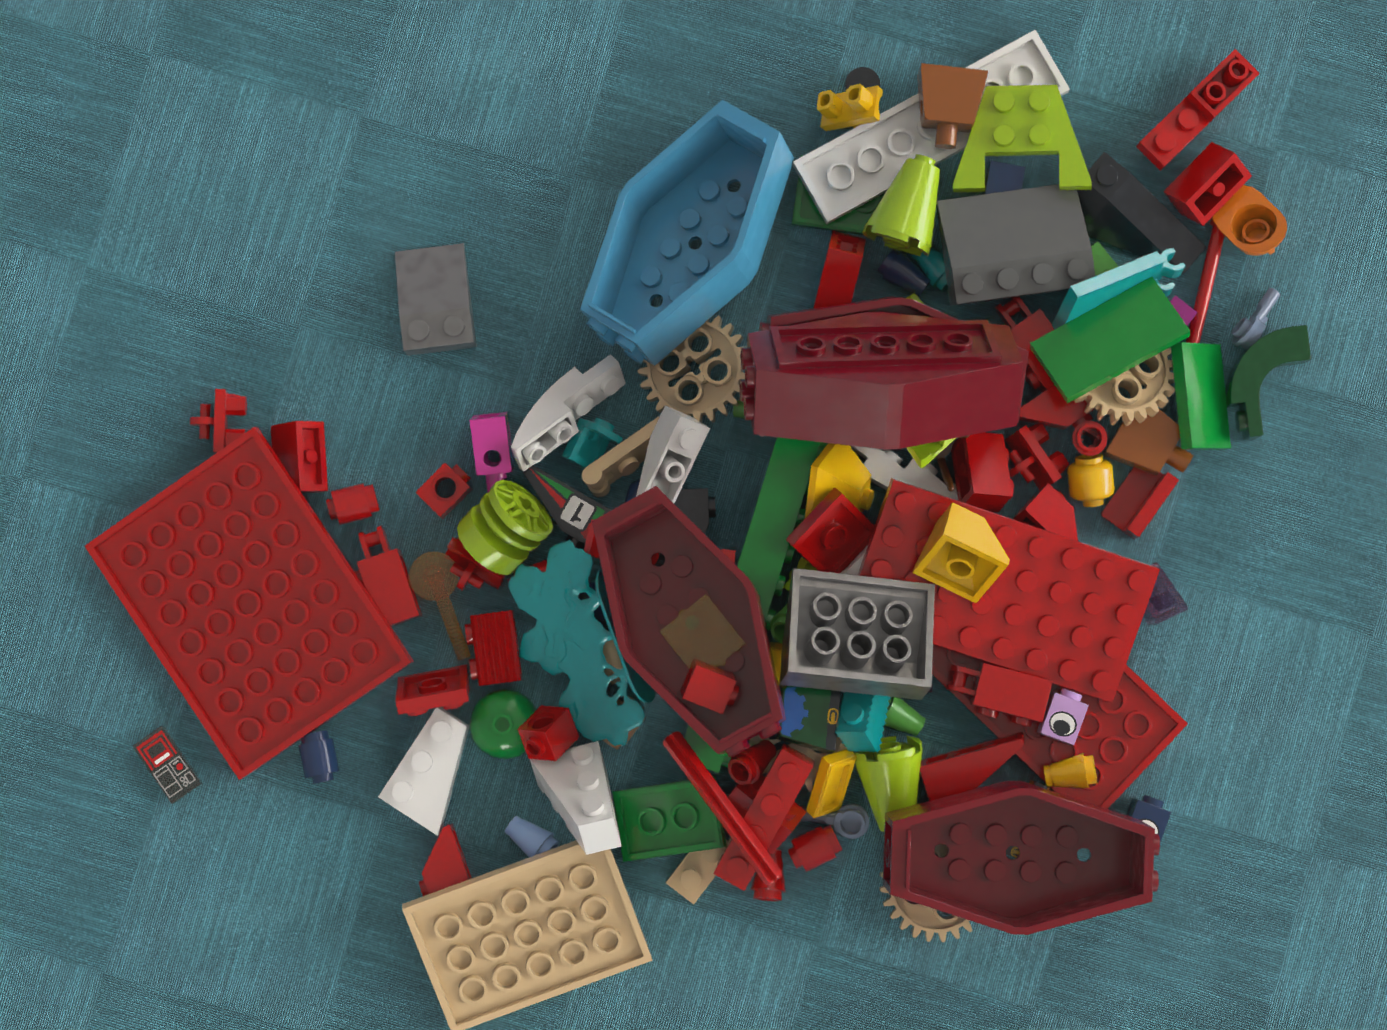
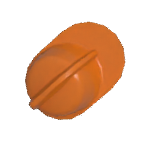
[1212,185,1287,256]

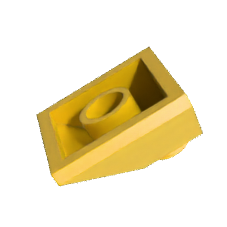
[805,443,874,518]
[912,502,1010,603]

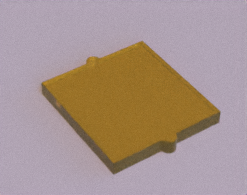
[659,594,746,668]

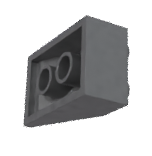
[395,243,477,356]

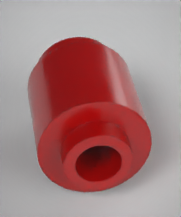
[326,483,380,525]
[788,825,842,872]

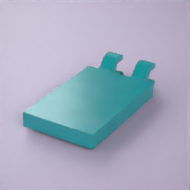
[1052,248,1186,330]

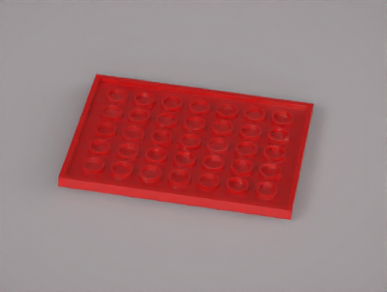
[84,427,414,780]

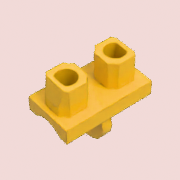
[817,84,883,131]

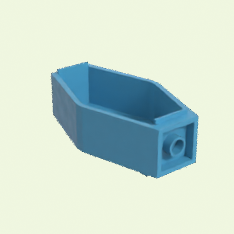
[580,100,794,366]

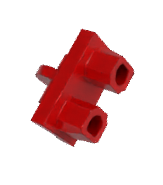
[189,389,247,453]
[1005,423,1069,490]
[444,537,505,591]

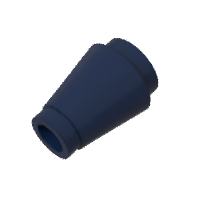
[877,249,931,297]

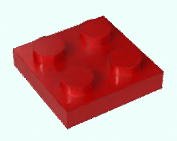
[785,487,874,573]
[395,664,470,716]

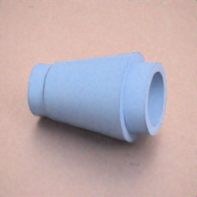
[505,816,559,857]

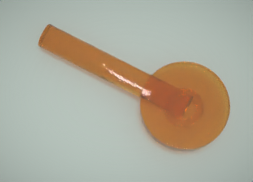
[409,551,471,661]

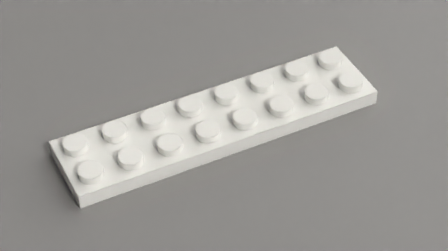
[792,30,1070,225]

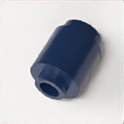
[298,730,340,784]

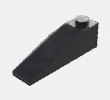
[1077,152,1206,274]

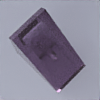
[1144,562,1188,626]

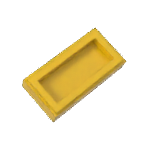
[806,749,857,818]

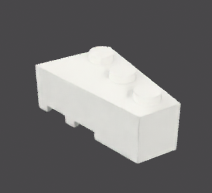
[378,707,469,836]
[530,741,621,855]

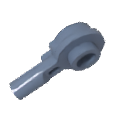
[1231,288,1281,350]
[801,804,870,839]

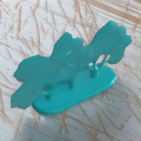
[508,540,656,746]

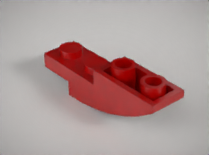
[1136,49,1260,171]

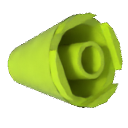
[863,154,940,256]
[854,736,923,832]

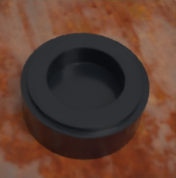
[845,67,880,91]

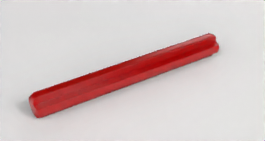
[663,731,782,885]

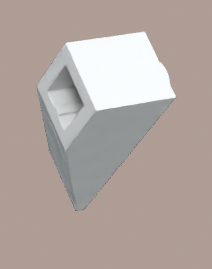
[636,405,710,503]

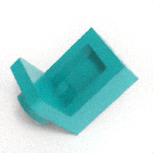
[562,417,623,469]

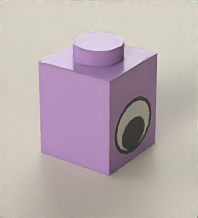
[1037,688,1089,745]

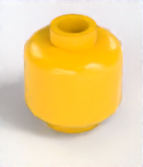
[1067,454,1115,507]

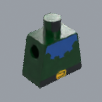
[776,686,841,754]

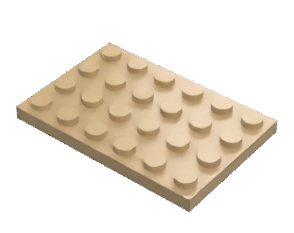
[402,840,653,1030]

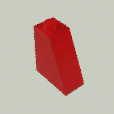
[813,230,866,308]

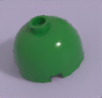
[469,689,537,760]

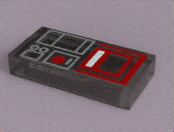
[133,726,203,804]

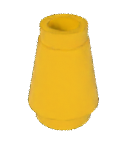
[1044,753,1097,788]

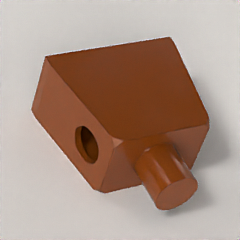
[917,63,988,149]
[1103,408,1194,476]

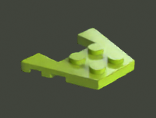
[953,85,1092,192]

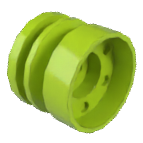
[457,479,553,575]

